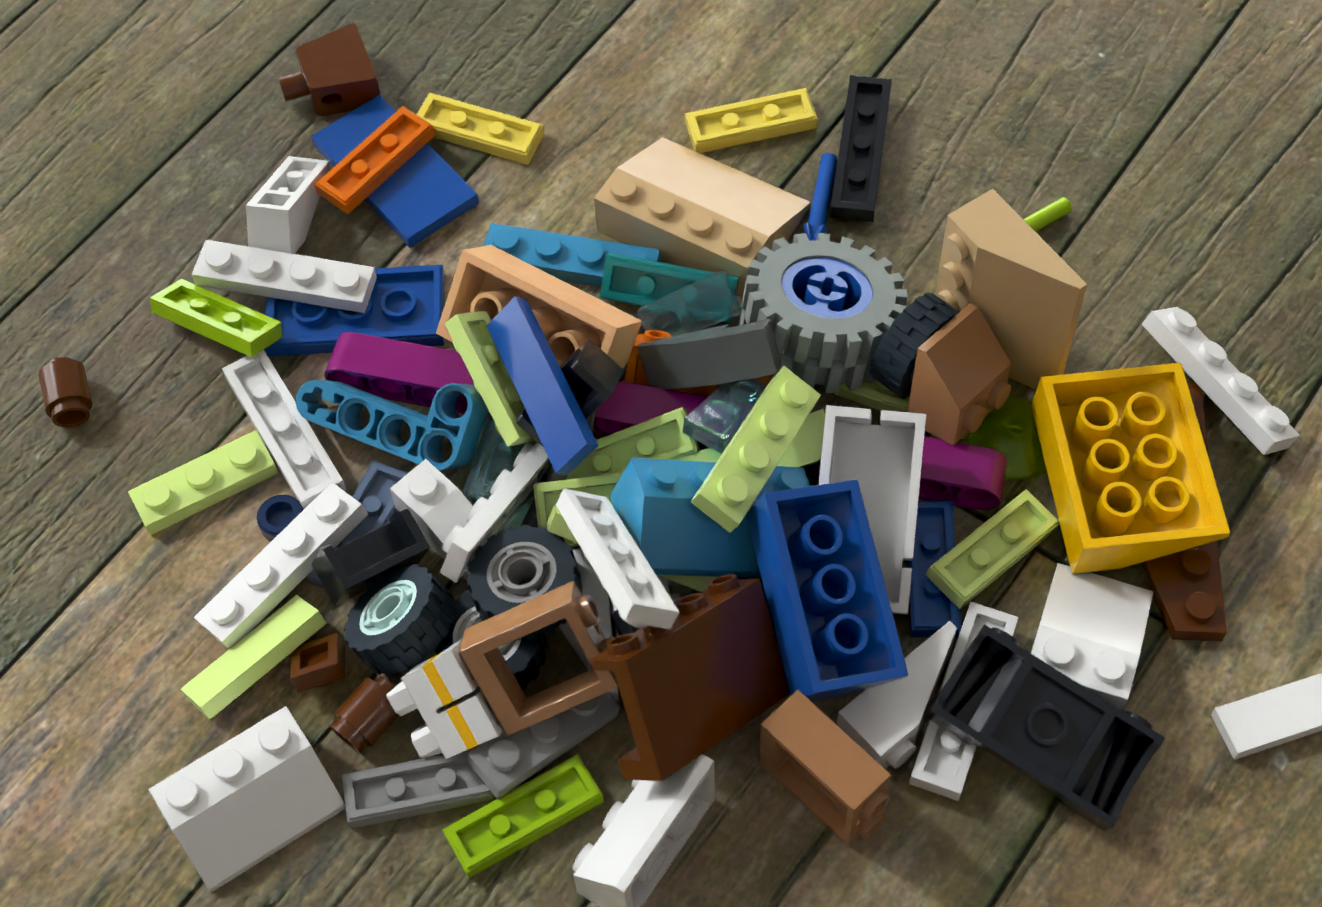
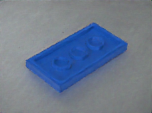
[311,95,479,248]
[264,264,445,356]

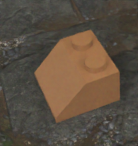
[907,303,1011,446]

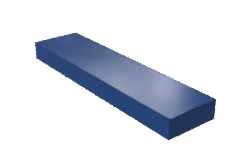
[486,296,599,475]

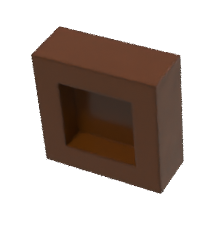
[290,632,345,693]

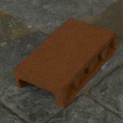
[590,574,790,782]

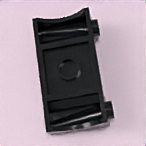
[925,624,1165,830]

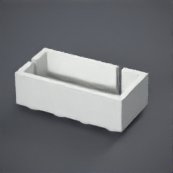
[819,405,926,615]

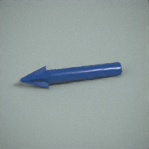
[804,153,838,241]

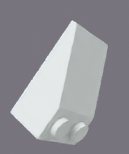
[1031,563,1154,711]

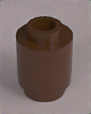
[38,357,92,427]
[329,676,399,753]

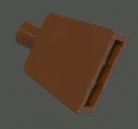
[278,23,381,116]

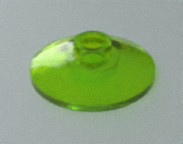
[968,398,1047,480]

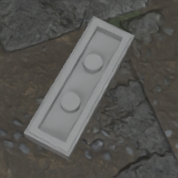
[342,749,497,829]

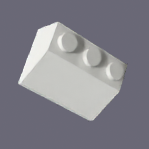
[148,706,346,893]
[573,755,715,907]

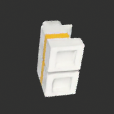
[387,639,504,759]

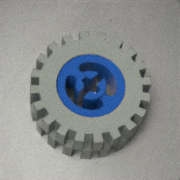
[738,233,908,393]

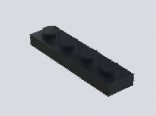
[830,75,892,222]

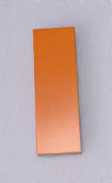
[315,106,435,214]

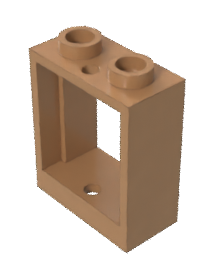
[459,581,618,735]
[760,690,891,847]

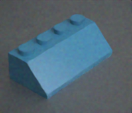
[610,458,811,578]

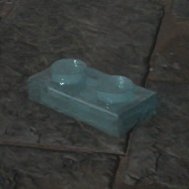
[682,379,766,454]
[462,418,531,506]

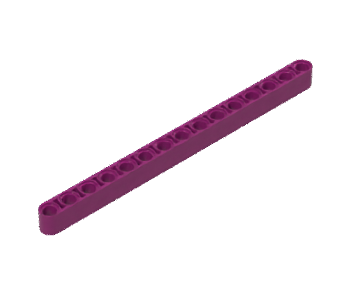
[324,332,1007,510]

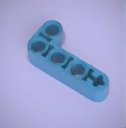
[296,380,488,470]

